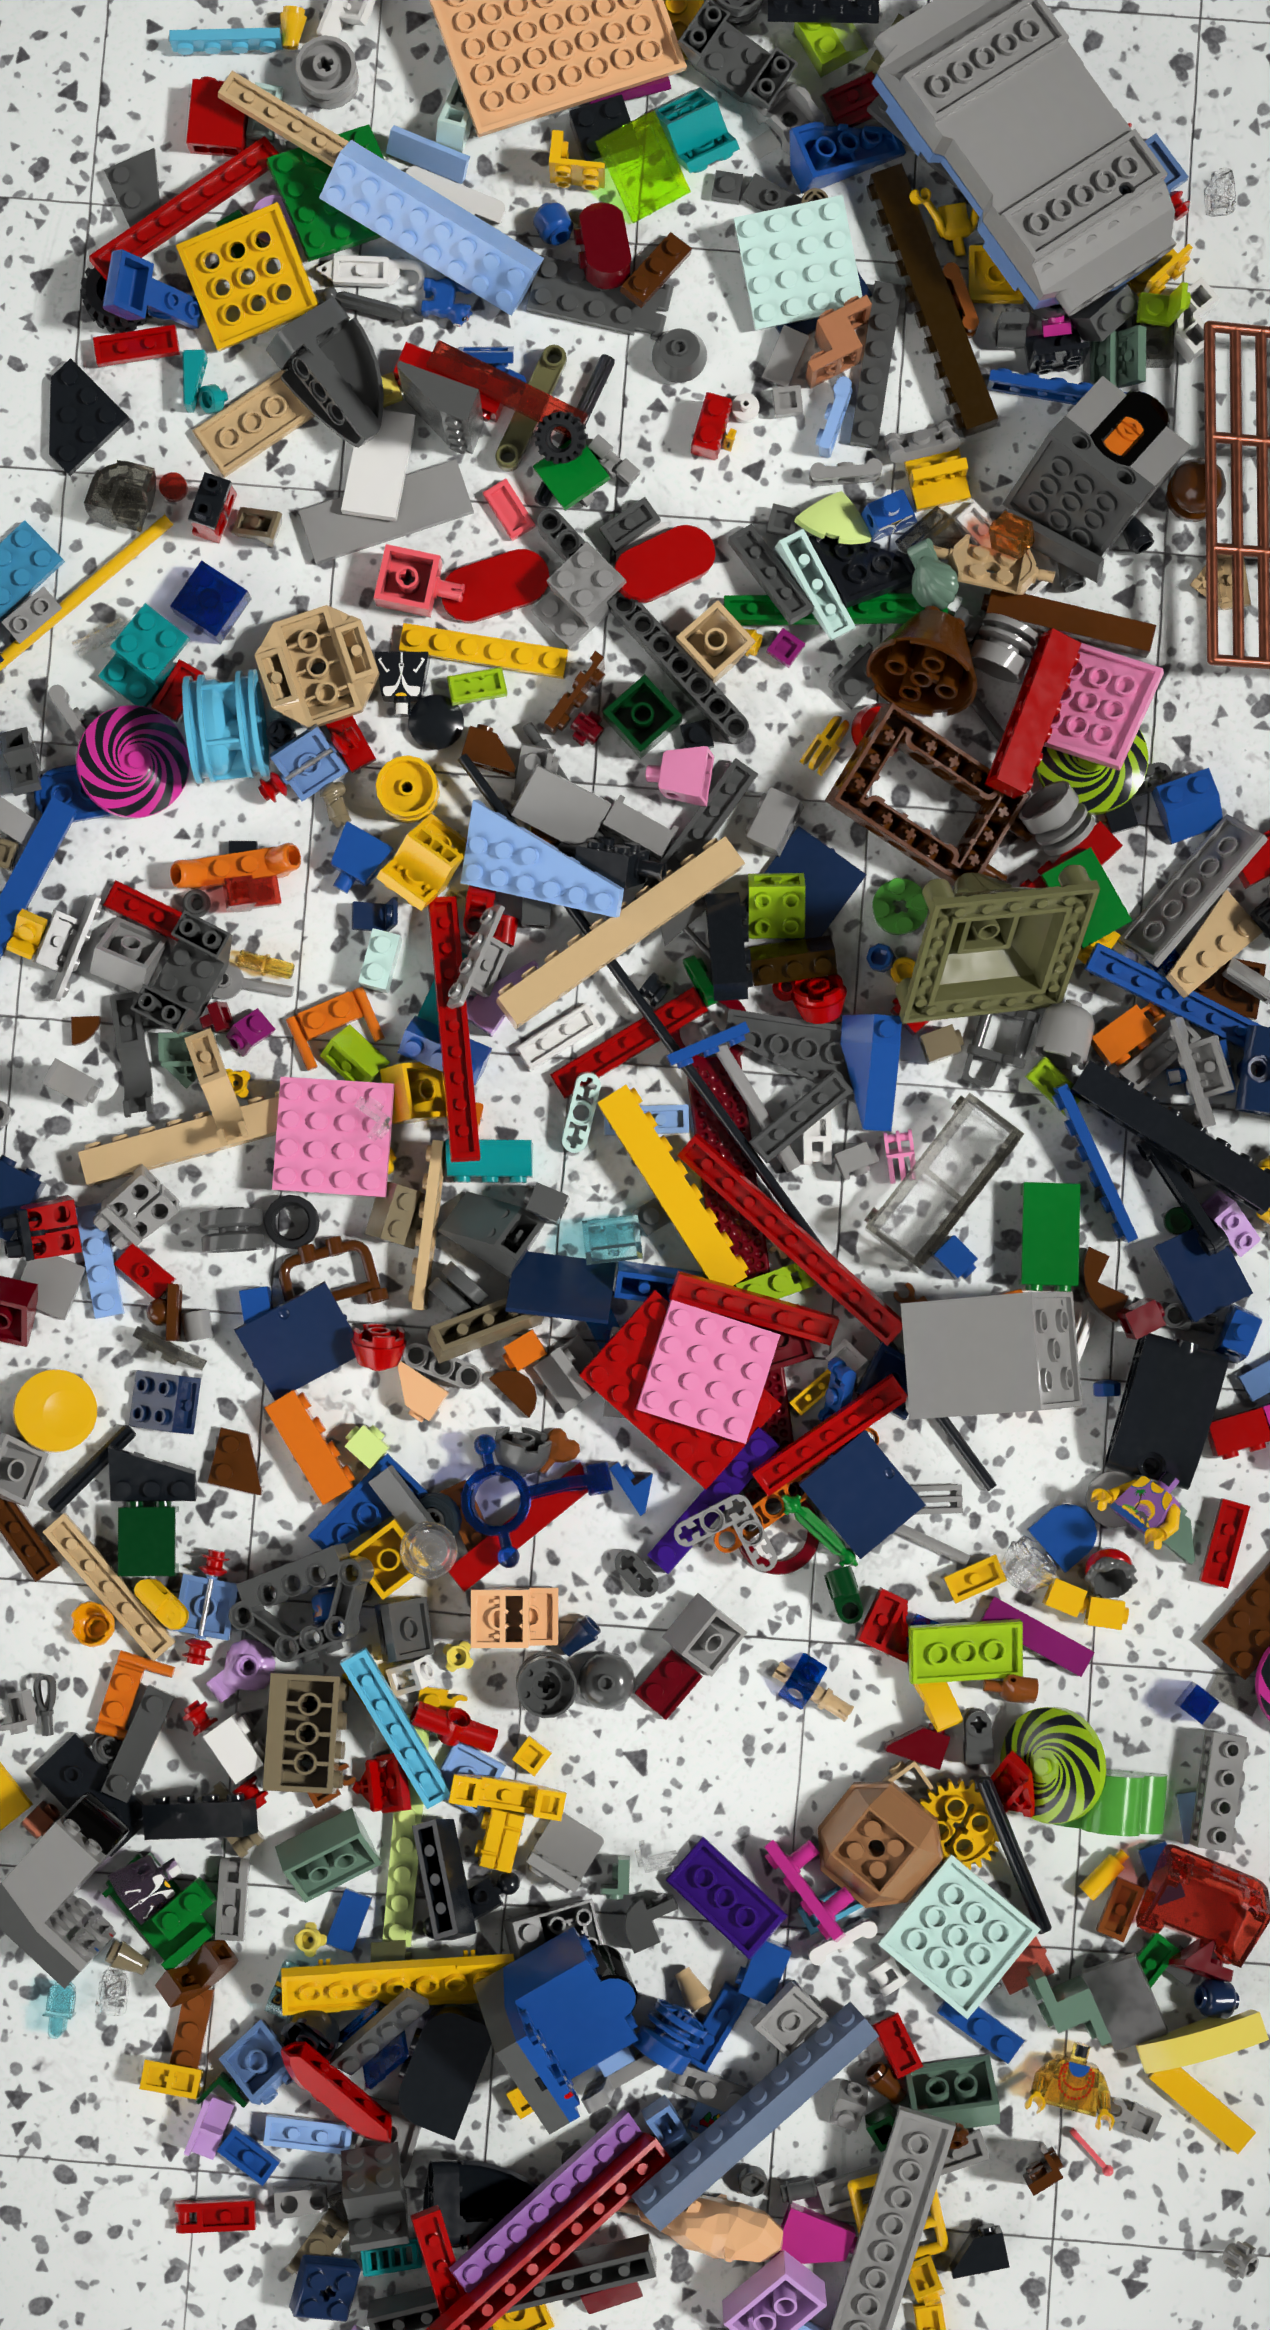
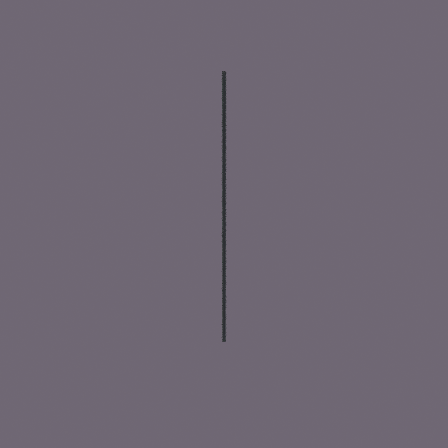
[458,753,997,1491]

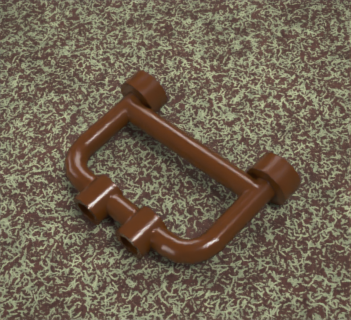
[279,1236,389,1305]

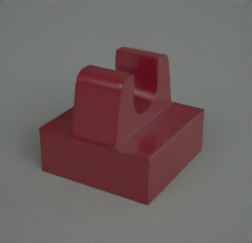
[199,1001,234,1032]

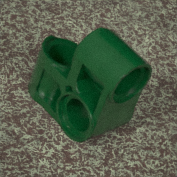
[824,1565,863,1624]

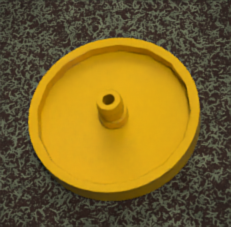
[13,1370,97,1453]

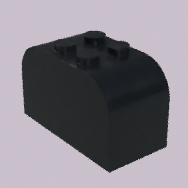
[398,2003,492,2140]

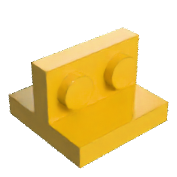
[904,447,971,512]

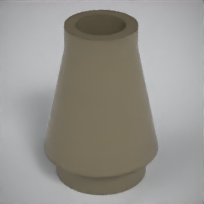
[105,1940,150,1975]

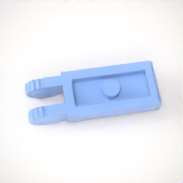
[815,376,853,458]

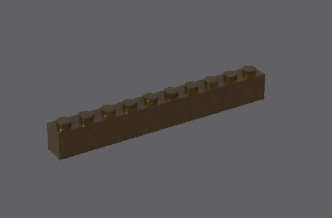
[866,163,998,438]

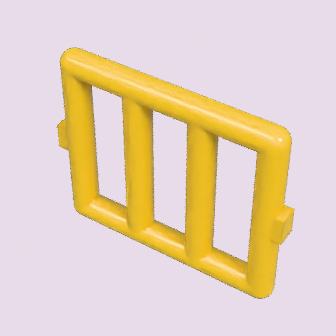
[847,2173,949,2262]

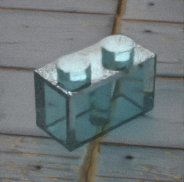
[582,1215,643,1265]

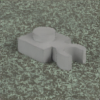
[1109,2097,1162,2142]

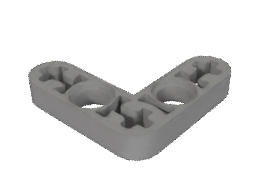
[674,1494,777,1572]
[581,2053,658,2114]

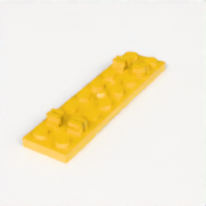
[281,1950,514,2016]

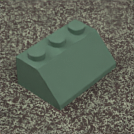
[275,1808,382,1903]
[905,2055,1000,2128]

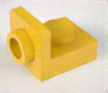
[6,909,48,959]
[908,2255,945,2306]

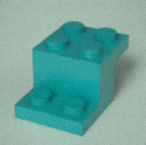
[651,87,740,173]
[98,603,190,707]

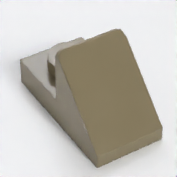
[231,507,282,548]

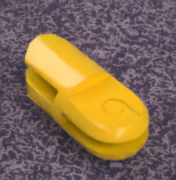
[799,716,850,776]
[134,1579,189,1630]

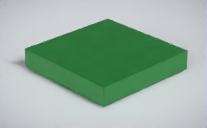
[533,439,610,511]

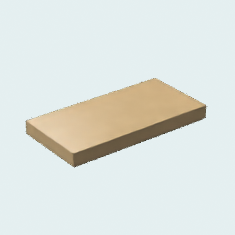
[192,370,315,478]

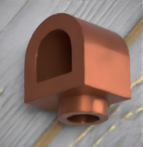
[20,1800,61,1840]

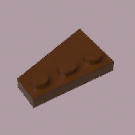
[544,651,606,735]

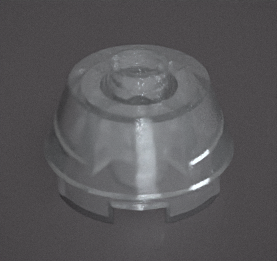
[400,1522,457,1579]
[1001,1536,1057,1594]

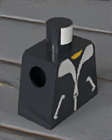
[375,652,430,717]

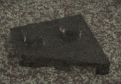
[133,1326,207,1370]

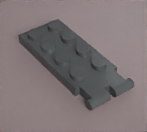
[526,255,674,341]

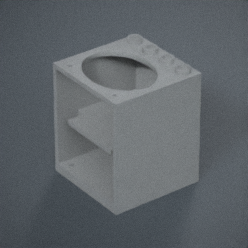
[900,1291,1082,1420]

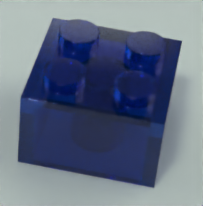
[170,560,252,644]

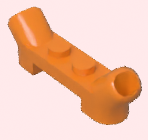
[170,843,301,890]

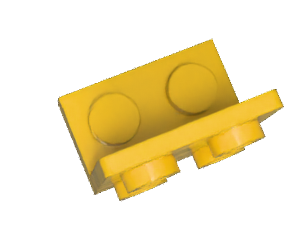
[549,130,605,191]
[1126,244,1193,297]

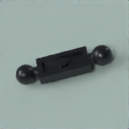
[423,1872,520,1939]

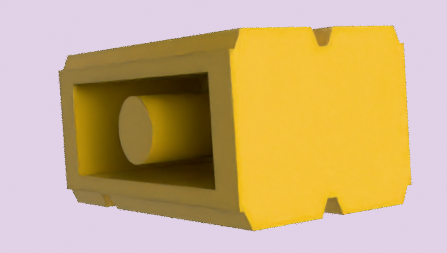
[474,1808,525,1873]

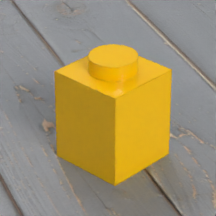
[1042,1577,1089,1618]
[1084,1595,1129,1630]

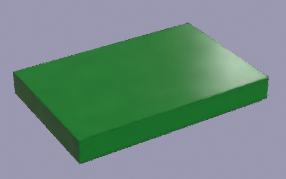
[1041,847,1133,949]

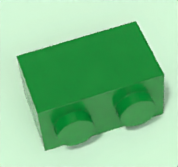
[151,1876,217,1941]

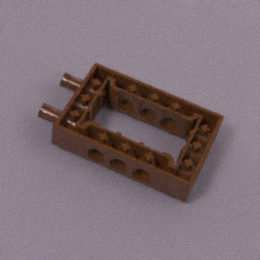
[825,703,1033,887]

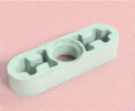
[561,1072,601,1153]

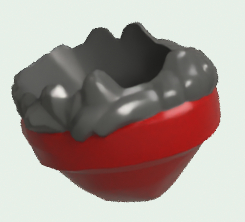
[1084,1547,1138,1598]

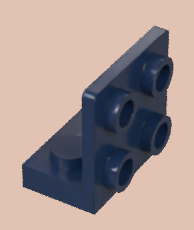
[129,1370,201,1434]

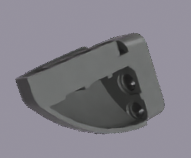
[266,297,384,448]

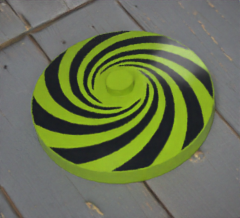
[1036,729,1148,815]
[1000,1707,1106,1824]

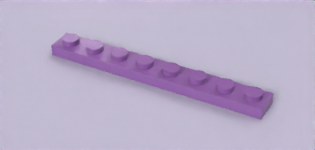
[449,2109,643,2294]

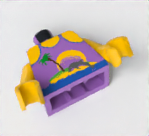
[1090,1471,1181,1550]

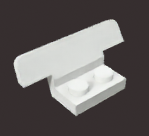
[405,166,505,224]

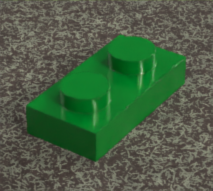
[1137,1930,1180,1988]

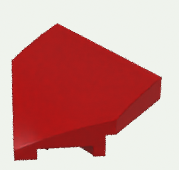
[990,1750,1035,1818]
[352,1753,411,1814]

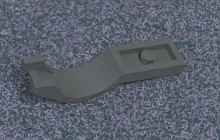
[110,992,154,1118]

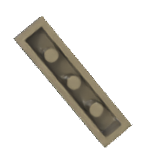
[427,1298,544,1364]

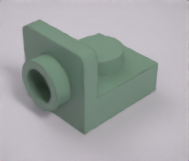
[600,1856,630,1899]

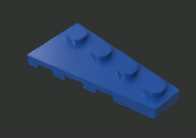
[308,1453,428,1550]

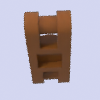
[943,262,979,338]

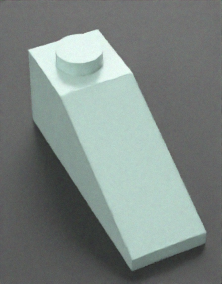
[436,77,473,153]

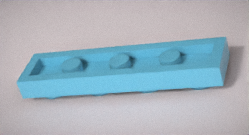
[169,27,283,55]

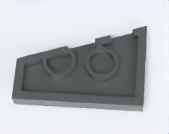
[104,148,161,227]

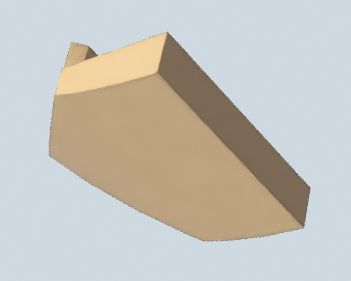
[1190,554,1252,610]

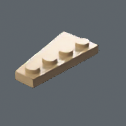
[1166,889,1263,998]

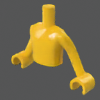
[909,188,979,257]

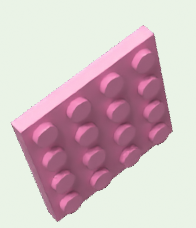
[1043,643,1164,771]
[272,1077,395,1198]
[636,1300,780,1444]

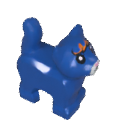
[421,278,473,327]

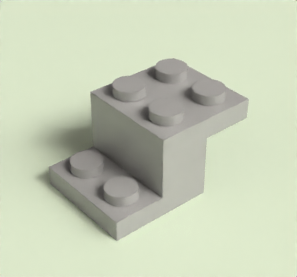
[531,541,627,650]

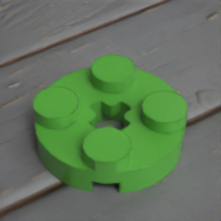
[872,878,928,935]

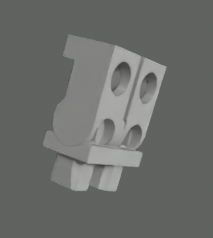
[93,1164,180,1250]

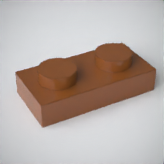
[1096,1876,1145,1942]

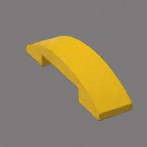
[448,1774,567,1821]

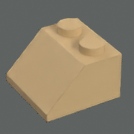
[676,600,756,684]

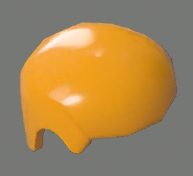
[71,1601,115,1648]

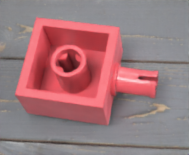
[374,544,465,618]

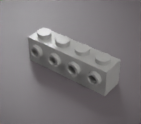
[1189,1729,1249,1852]

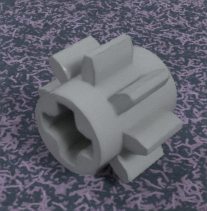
[1222,2241,1259,2279]

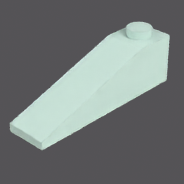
[773,529,856,641]

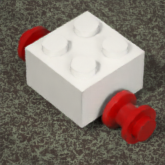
[182,1700,269,1809]

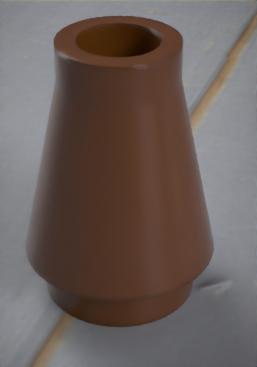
[865,2061,906,2105]

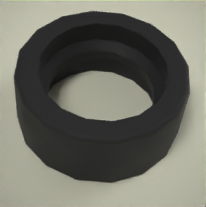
[264,1195,320,1249]

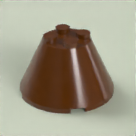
[866,606,978,717]

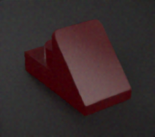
[1168,1939,1234,1982]

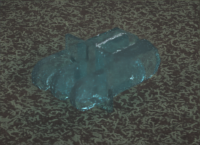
[42,1982,76,2039]

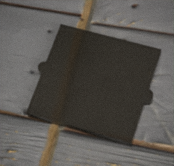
[1207,1661,1259,1717]

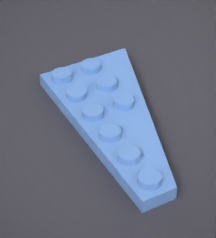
[460,800,624,918]

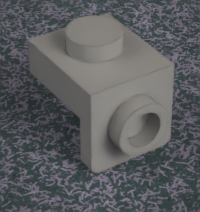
[0,1689,38,1735]
[829,2079,869,2132]

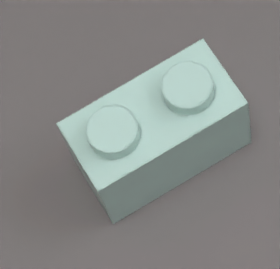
[358,928,402,993]

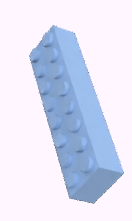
[319,140,544,316]

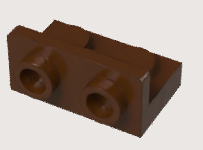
[1023,2142,1064,2196]

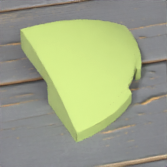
[794,491,872,544]

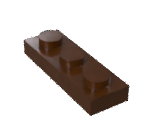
[620,232,692,308]

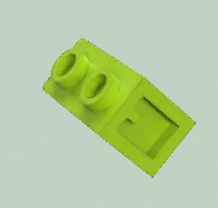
[1137,282,1191,327]

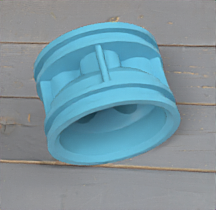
[182,669,270,784]

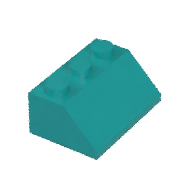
[446,1139,533,1183]

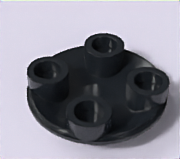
[408,695,464,750]

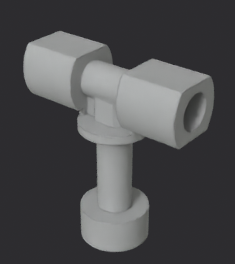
[579,434,640,507]

